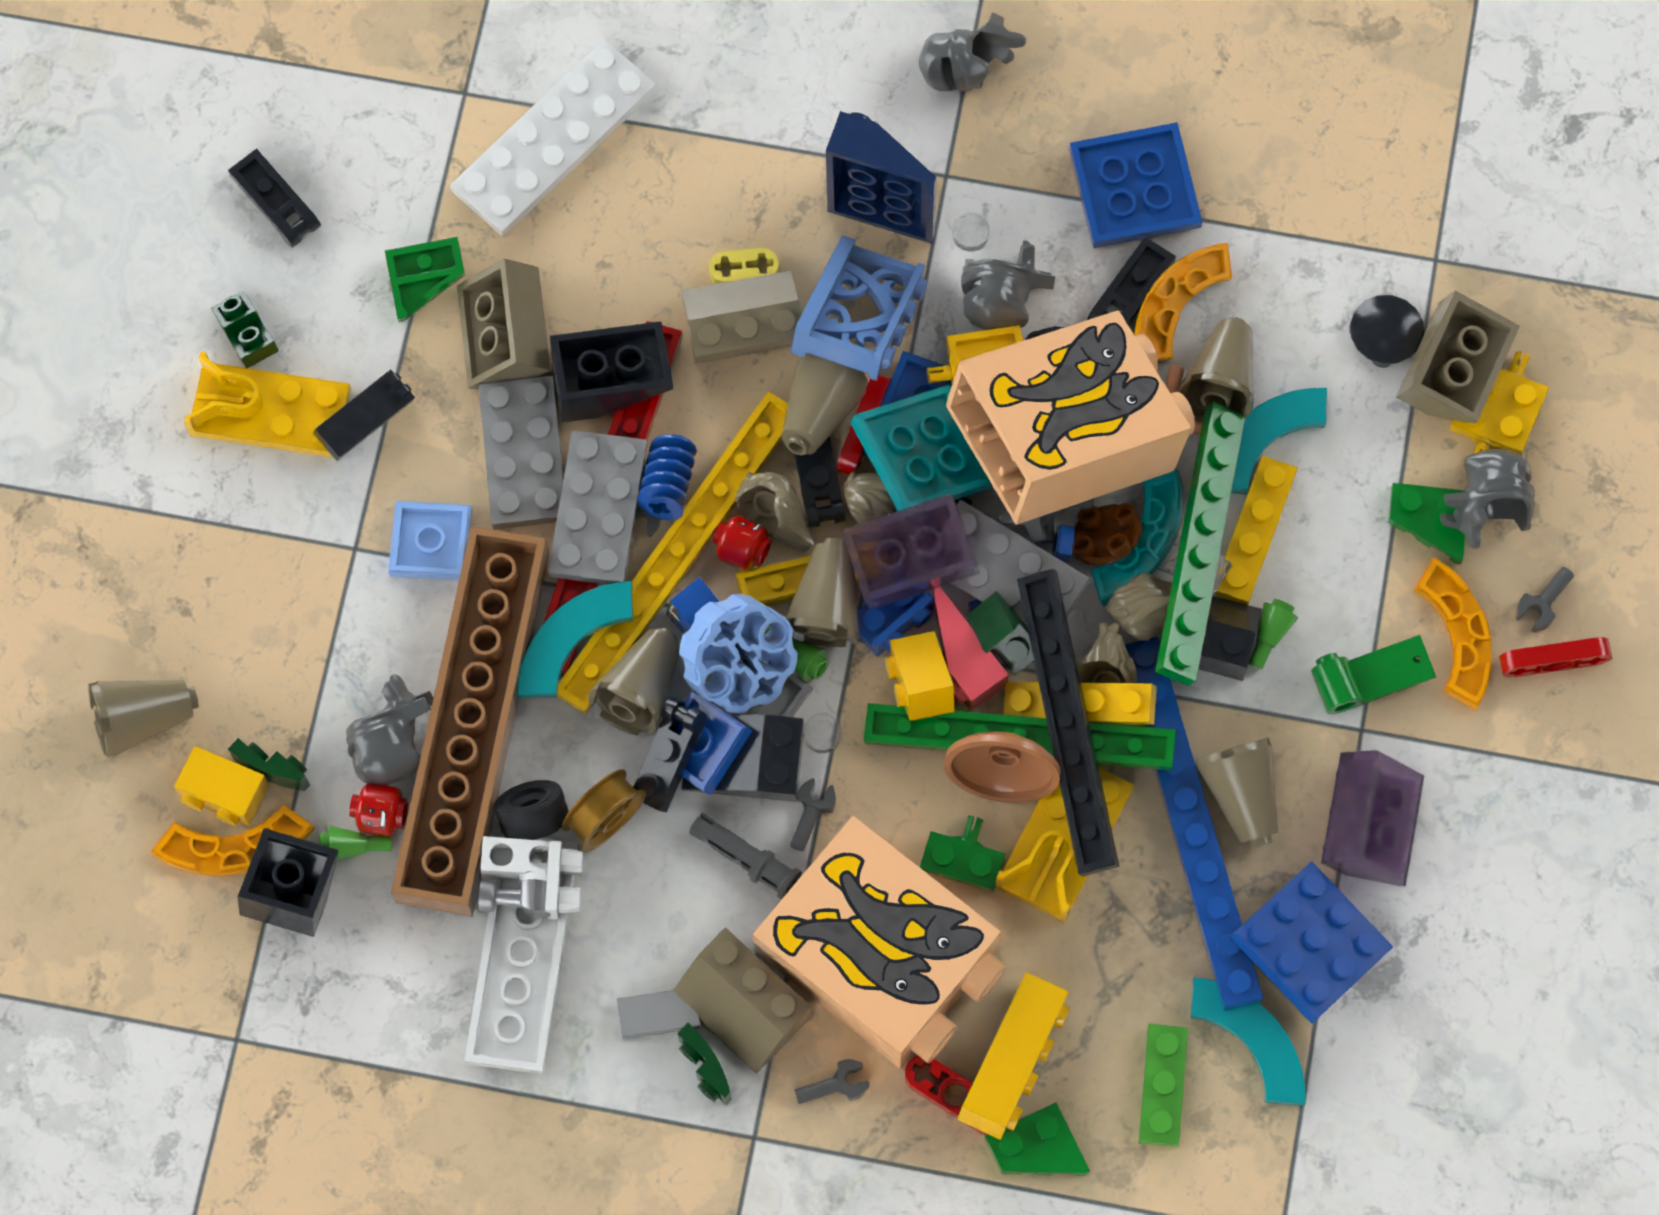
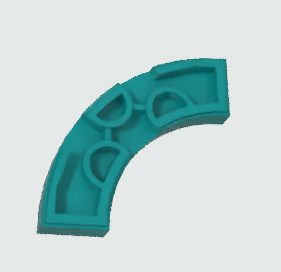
[1231,388,1327,494]
[1090,468,1184,607]
[518,581,633,699]
[1190,977,1306,1106]

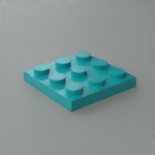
[850,385,993,518]

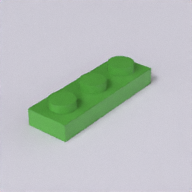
[1138,1024,1188,1147]

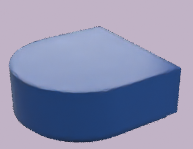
[1052,524,1074,564]

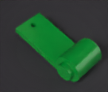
[1311,634,1436,714]

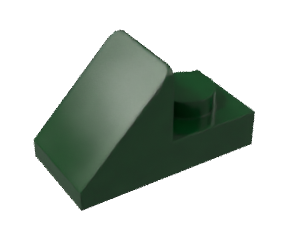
[967,591,1034,675]

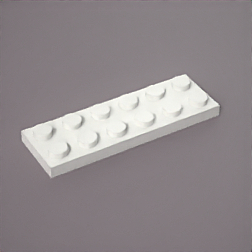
[450,39,657,237]
[464,833,580,1074]

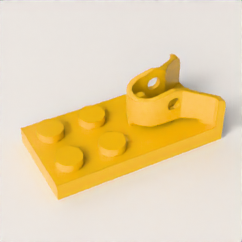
[184,352,351,458]
[995,768,1134,923]

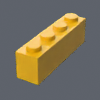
[957,972,1071,1140]

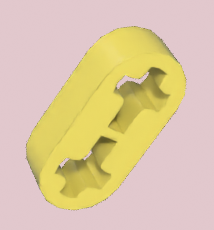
[709,248,779,284]

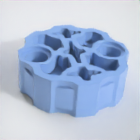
[679,594,798,713]

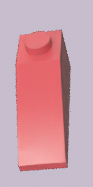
[933,586,1009,712]

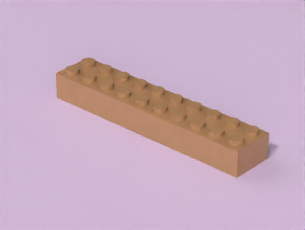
[391,526,549,917]

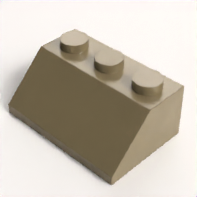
[457,259,550,389]
[681,270,802,364]
[1396,290,1520,424]
[673,927,811,1074]

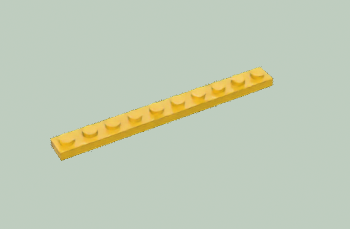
[557,391,788,715]

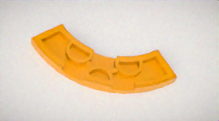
[1134,242,1232,362]
[1414,557,1492,710]
[151,804,315,876]

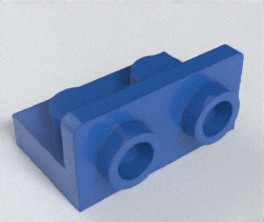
[858,572,934,657]

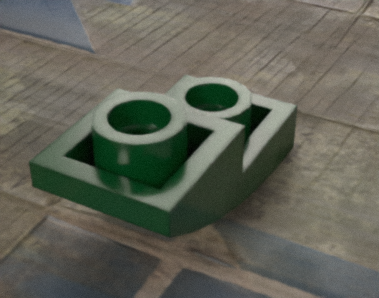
[211,290,279,369]
[228,738,310,791]
[677,1023,732,1105]

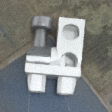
[479,836,583,920]

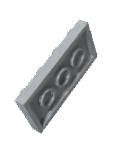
[478,376,564,529]
[548,430,648,585]
[920,500,1090,624]

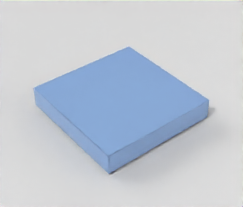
[388,501,472,581]

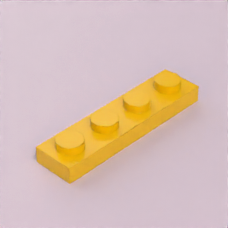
[1212,455,1298,605]
[1004,682,1157,725]

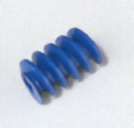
[637,434,697,521]

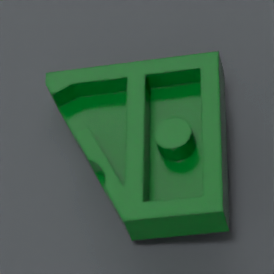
[384,236,465,322]
[1388,483,1465,564]
[985,1102,1090,1176]

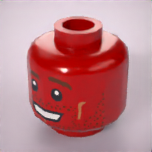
[712,515,772,571]
[349,784,409,837]

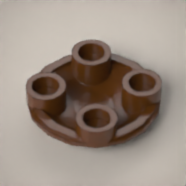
[1072,503,1142,566]

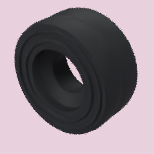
[495,780,569,840]

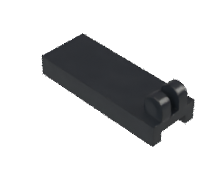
[313,369,415,461]

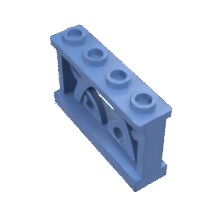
[790,235,928,381]

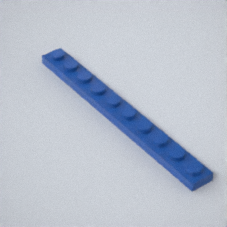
[1125,636,1263,1011]

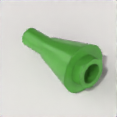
[1248,598,1298,670]
[764,627,829,682]
[319,825,392,861]

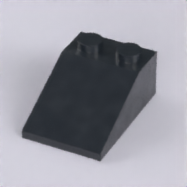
[550,321,673,423]
[681,714,805,802]

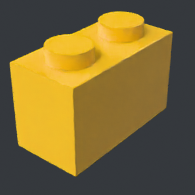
[885,631,955,721]
[174,745,270,826]

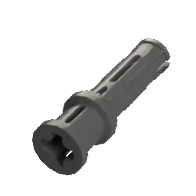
[689,813,802,900]

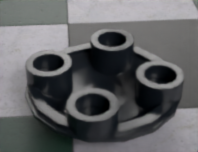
[1349,295,1424,368]

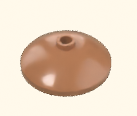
[944,731,1061,803]

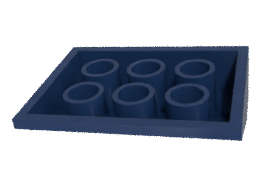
[826,111,937,244]

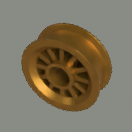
[562,769,646,852]

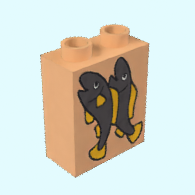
[946,310,1195,525]
[752,815,1007,1069]

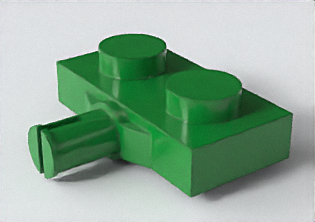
[920,815,1005,892]

